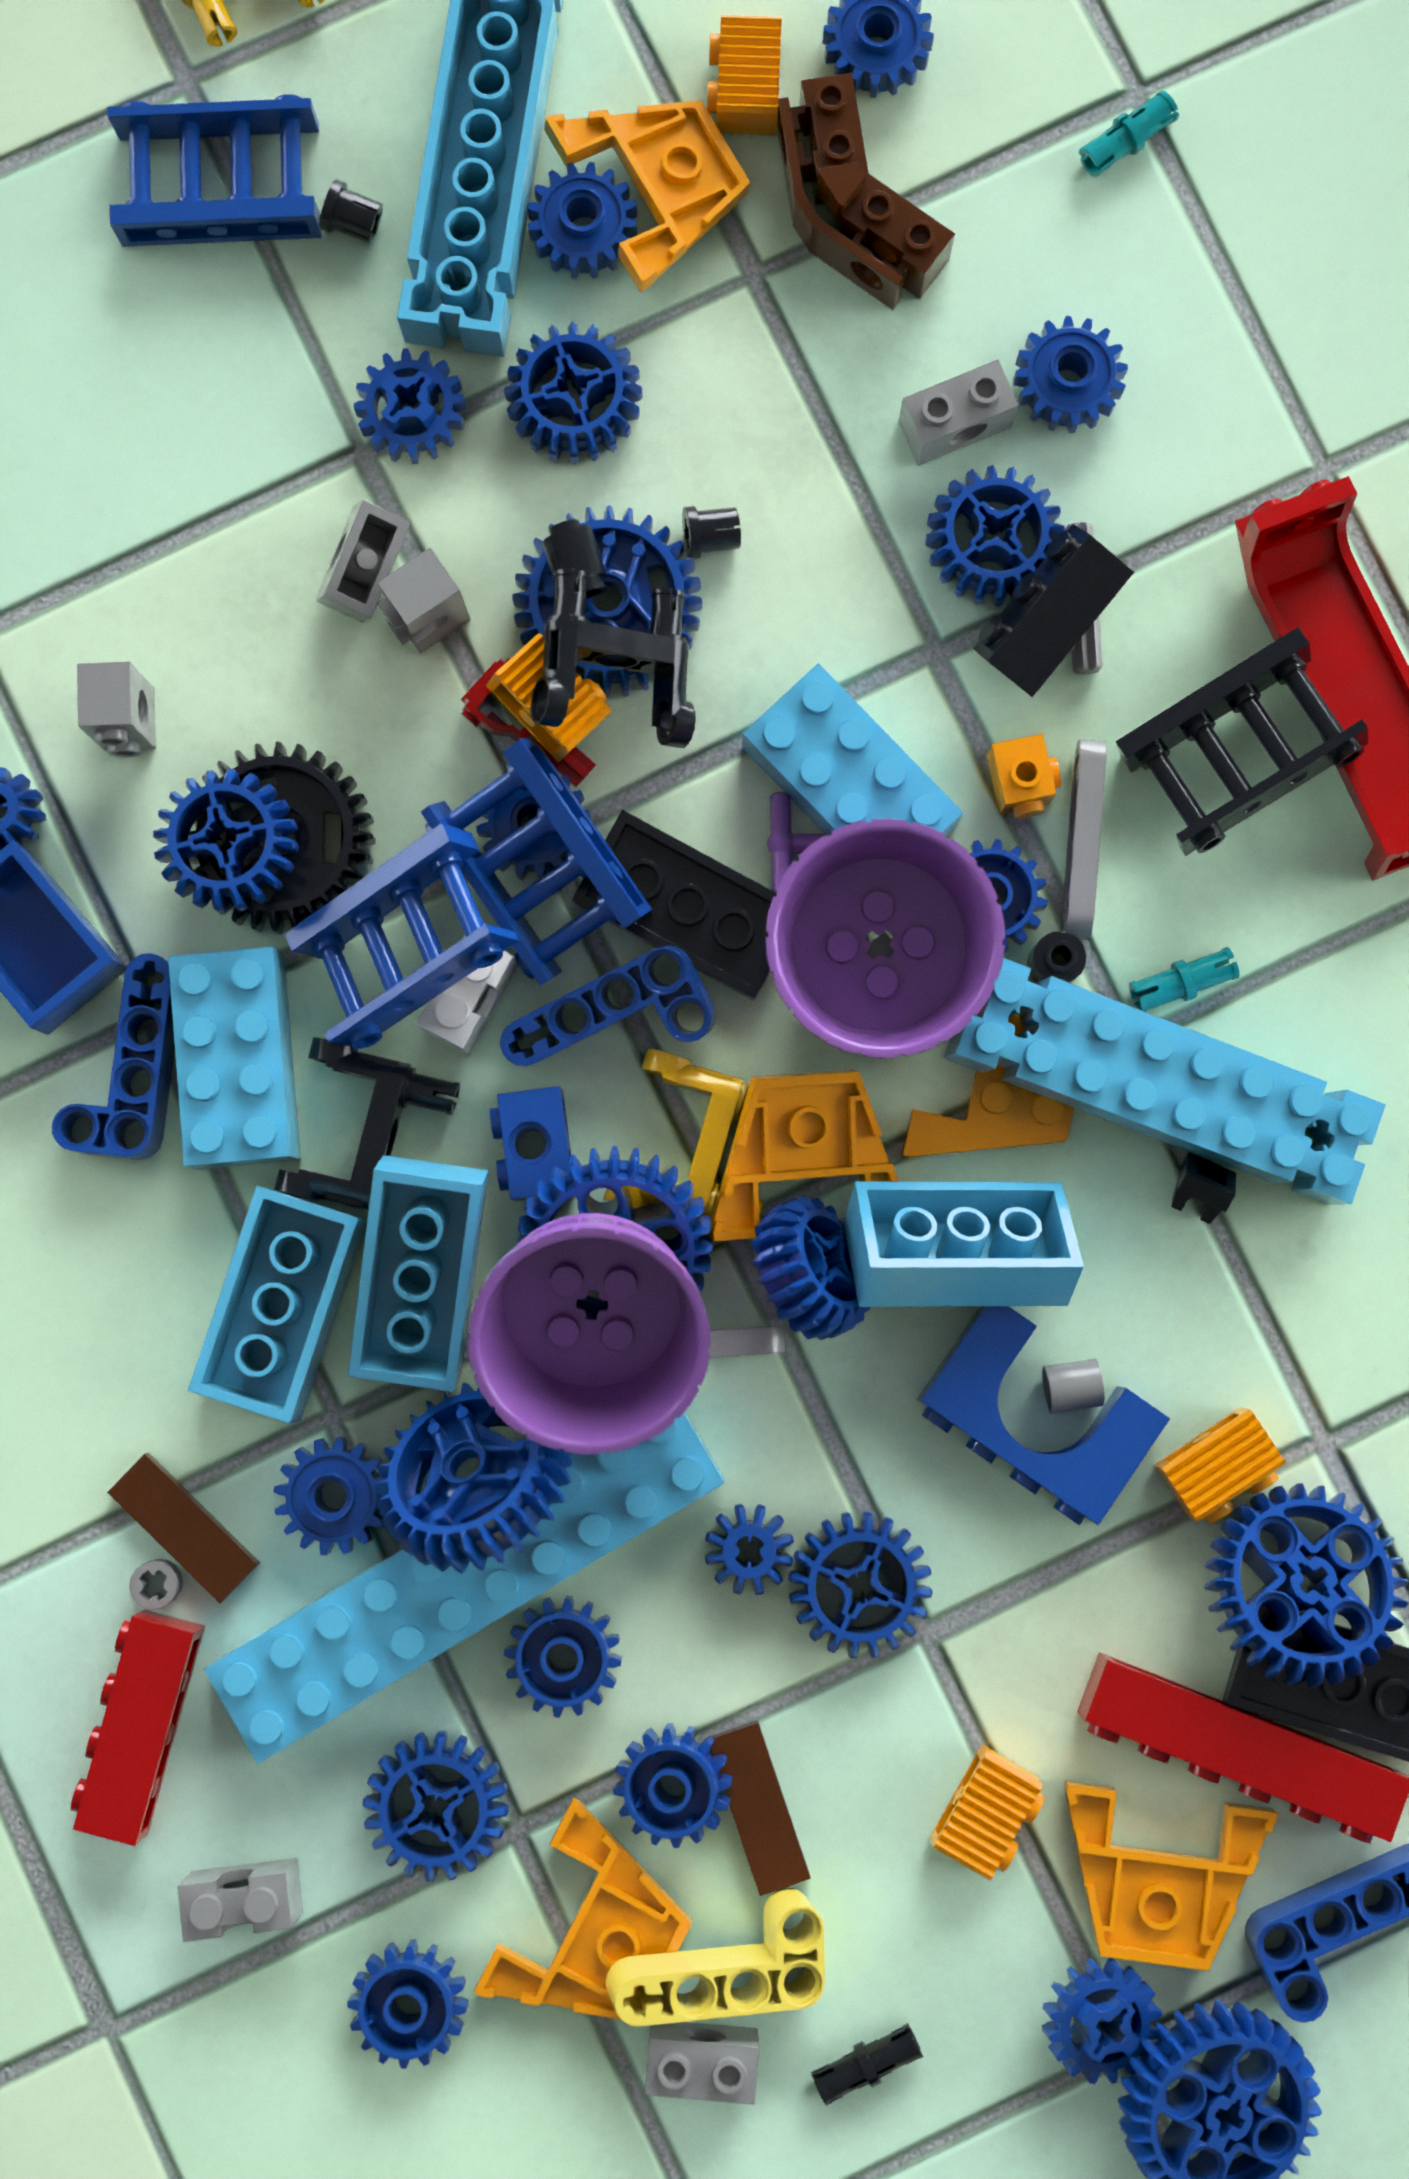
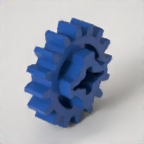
[353,348,467,464]
[1042,1958,1162,2084]

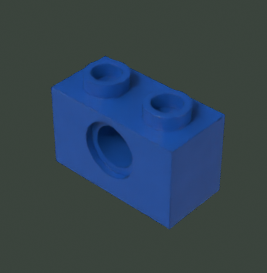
[490,1086,572,1201]

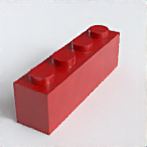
[71,1609,205,1846]

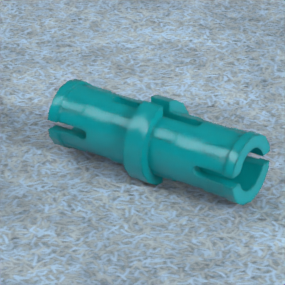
[1079,90,1179,177]
[1129,947,1240,1012]

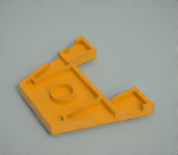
[544,100,751,292]
[902,1014,1074,1158]
[709,1070,899,1241]
[1064,1781,1277,1971]
[473,1797,692,2020]

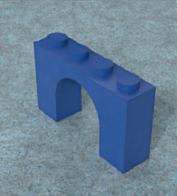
[917,1306,1170,1526]

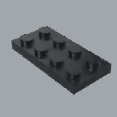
[572,810,777,1001]
[1222,1605,1409,1762]

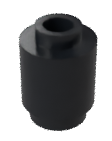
[542,519,607,600]
[1027,931,1086,983]

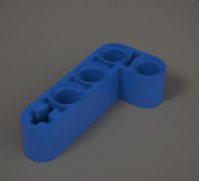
[500,946,716,1066]
[52,953,175,1160]
[1245,1844,1409,2023]

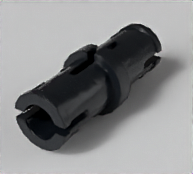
[811,2023,924,2106]

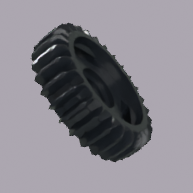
[188,741,376,935]

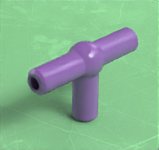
[767,792,829,893]

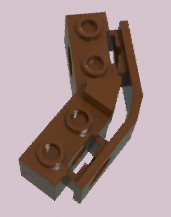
[777,73,955,310]

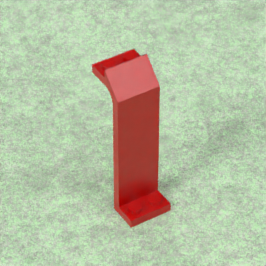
[1235,476,1409,881]

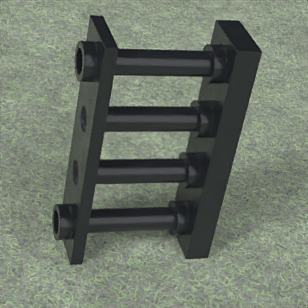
[1115,627,1368,856]

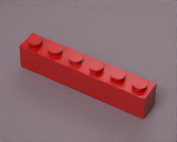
[1077,1652,1409,1844]

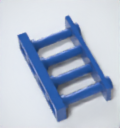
[107,94,322,247]
[420,736,652,986]
[285,823,519,1049]

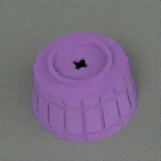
[766,818,1005,1058]
[468,1213,711,1455]

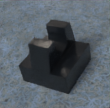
[1171,1151,1236,1224]

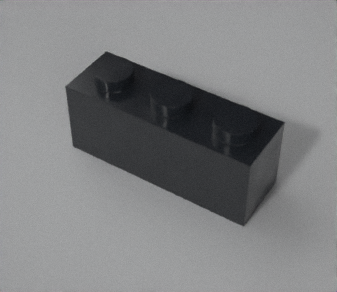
[973,524,1134,697]

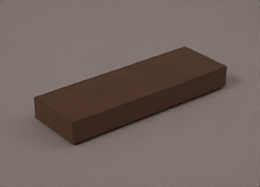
[107,1453,260,1603]
[711,1720,811,1896]

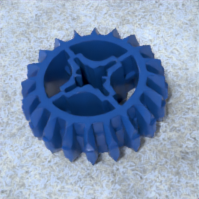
[504,321,643,465]
[925,464,1065,607]
[153,769,299,913]
[751,1196,871,1340]
[788,1511,932,1658]
[363,1730,509,1882]

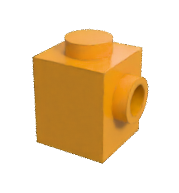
[986,733,1061,819]

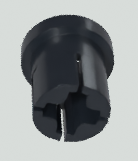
[319,179,383,243]
[682,506,741,559]

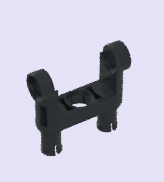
[530,568,696,748]
[274,1037,460,1210]

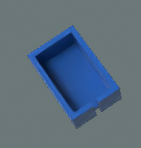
[0,840,127,1035]

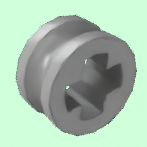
[129,1559,183,1610]

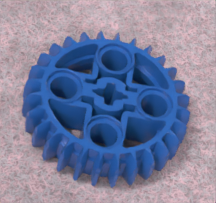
[516,1146,713,1318]
[1204,1483,1408,1687]
[1117,2000,1322,2179]

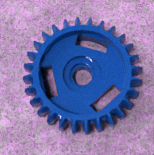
[512,505,702,698]
[374,1382,573,1574]

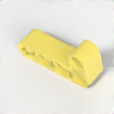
[606,1887,825,2027]

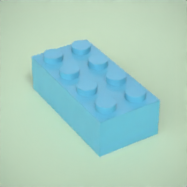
[742,663,964,835]
[168,946,301,1170]
[348,1155,489,1392]
[844,1181,1084,1307]
[188,1186,367,1424]

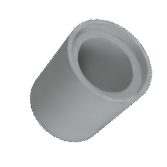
[1042,1359,1105,1413]

